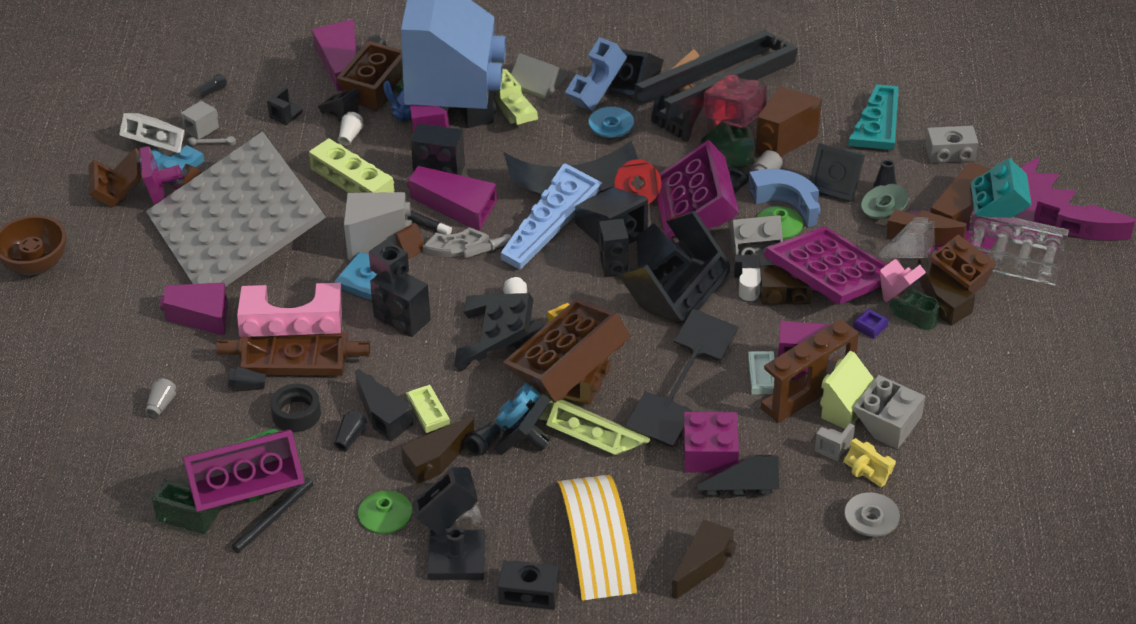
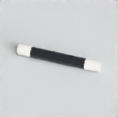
[407,211,452,235]

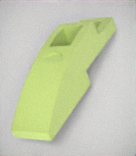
[494,69,538,125]

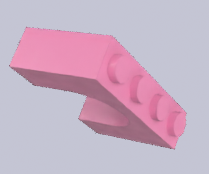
[237,283,342,337]

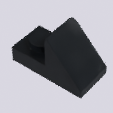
[318,88,359,122]

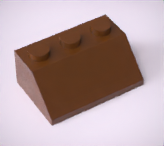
[336,41,403,110]

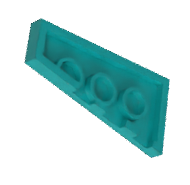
[848,85,899,150]

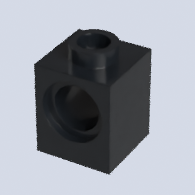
[369,239,409,284]

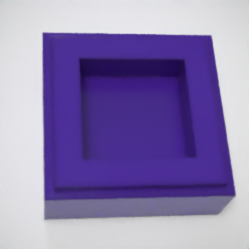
[853,308,889,339]

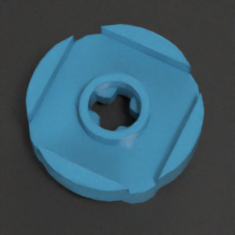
[495,382,540,431]

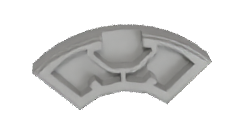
[423,227,489,257]

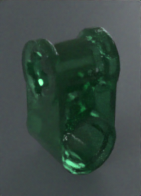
[890,287,939,330]

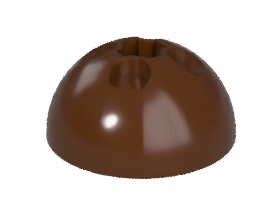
[0,215,66,275]

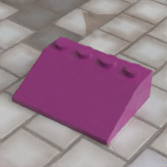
[657,140,739,237]

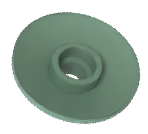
[861,184,908,219]

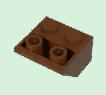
[929,235,997,293]

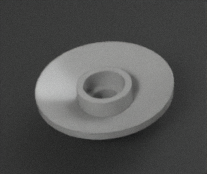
[844,492,900,537]

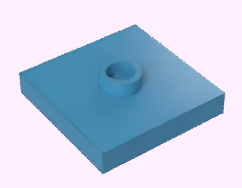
[334,252,377,301]

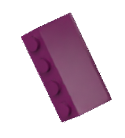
[182,429,305,512]

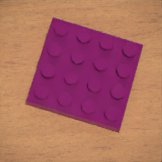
[764,226,887,305]

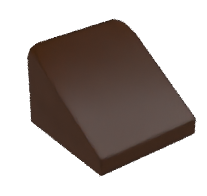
[395,223,424,259]

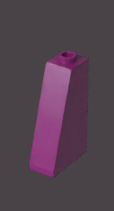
[312,19,357,91]
[407,166,497,231]

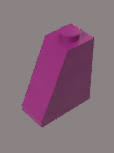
[160,282,228,335]

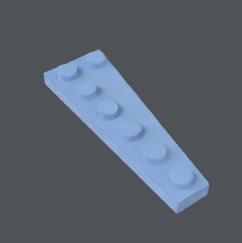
[501,163,602,270]

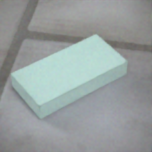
[748,351,775,395]

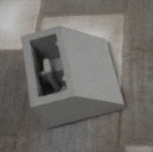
[728,215,783,266]
[853,375,925,449]

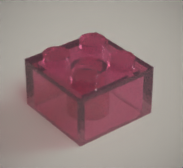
[704,74,767,128]

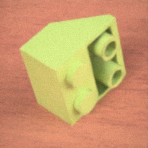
[820,351,875,429]

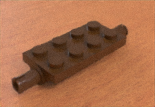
[216,332,371,376]

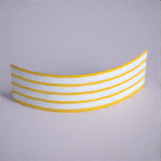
[557,475,637,600]

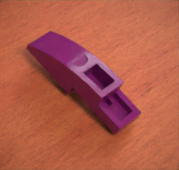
[1034,195,1136,241]

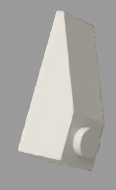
[119,113,185,153]

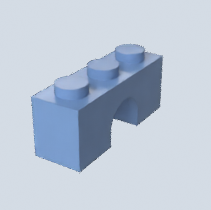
[565,37,627,112]

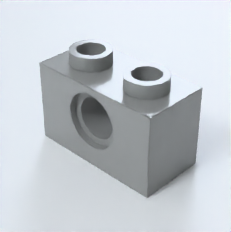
[925,126,978,163]

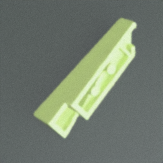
[532,395,650,455]

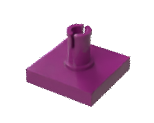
[140,146,183,205]

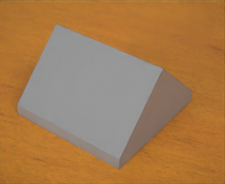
[511,53,569,99]

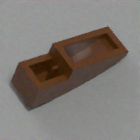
[887,209,966,246]

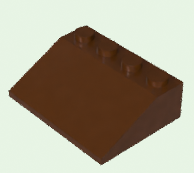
[502,298,631,403]

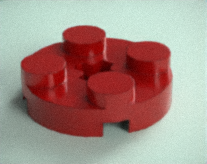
[614,160,661,204]

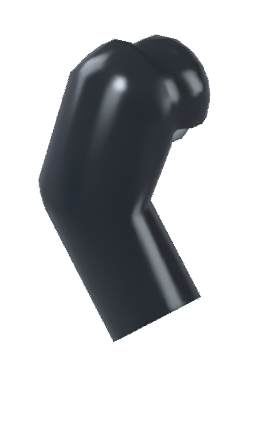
[197,74,227,98]

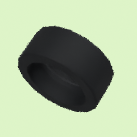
[270,383,321,432]

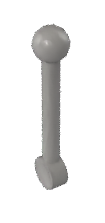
[188,136,236,146]

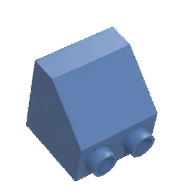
[401,0,506,109]

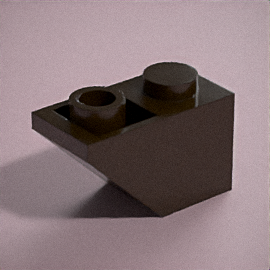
[760,266,812,305]

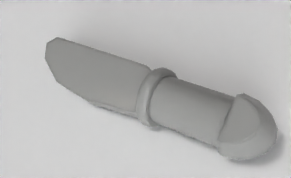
[464,234,512,258]

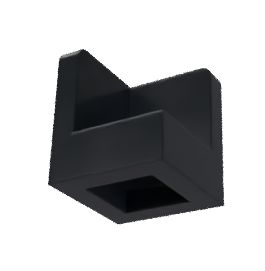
[267,87,303,126]

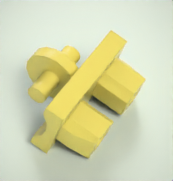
[843,438,896,487]

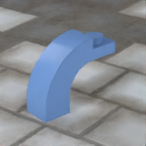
[748,169,820,227]

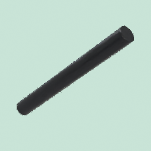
[232,477,314,553]

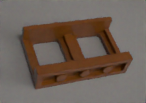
[761,319,859,423]

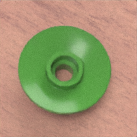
[757,206,803,240]
[358,491,412,534]

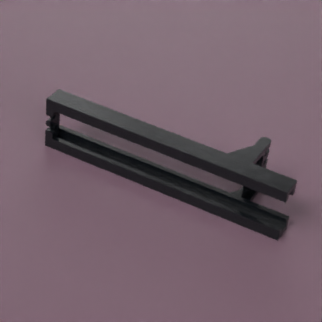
[633,30,798,142]

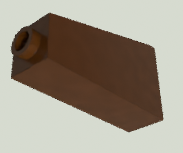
[930,161,991,224]

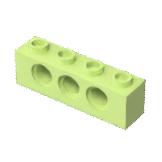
[309,139,394,193]

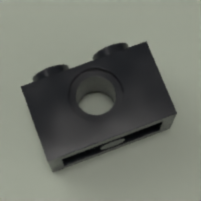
[498,560,559,610]

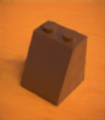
[755,86,822,157]

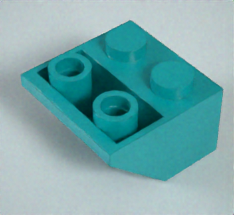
[971,158,1032,218]

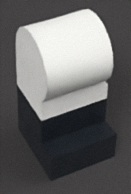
[734,255,761,301]

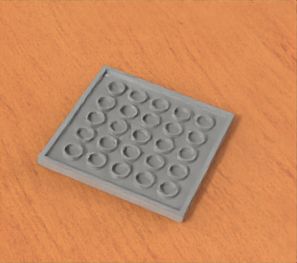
[146,132,326,287]

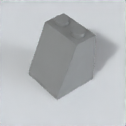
[344,192,412,261]

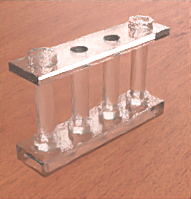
[968,209,1069,286]

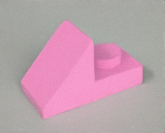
[880,259,926,303]

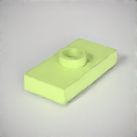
[406,385,450,433]

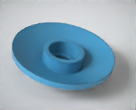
[589,107,634,138]

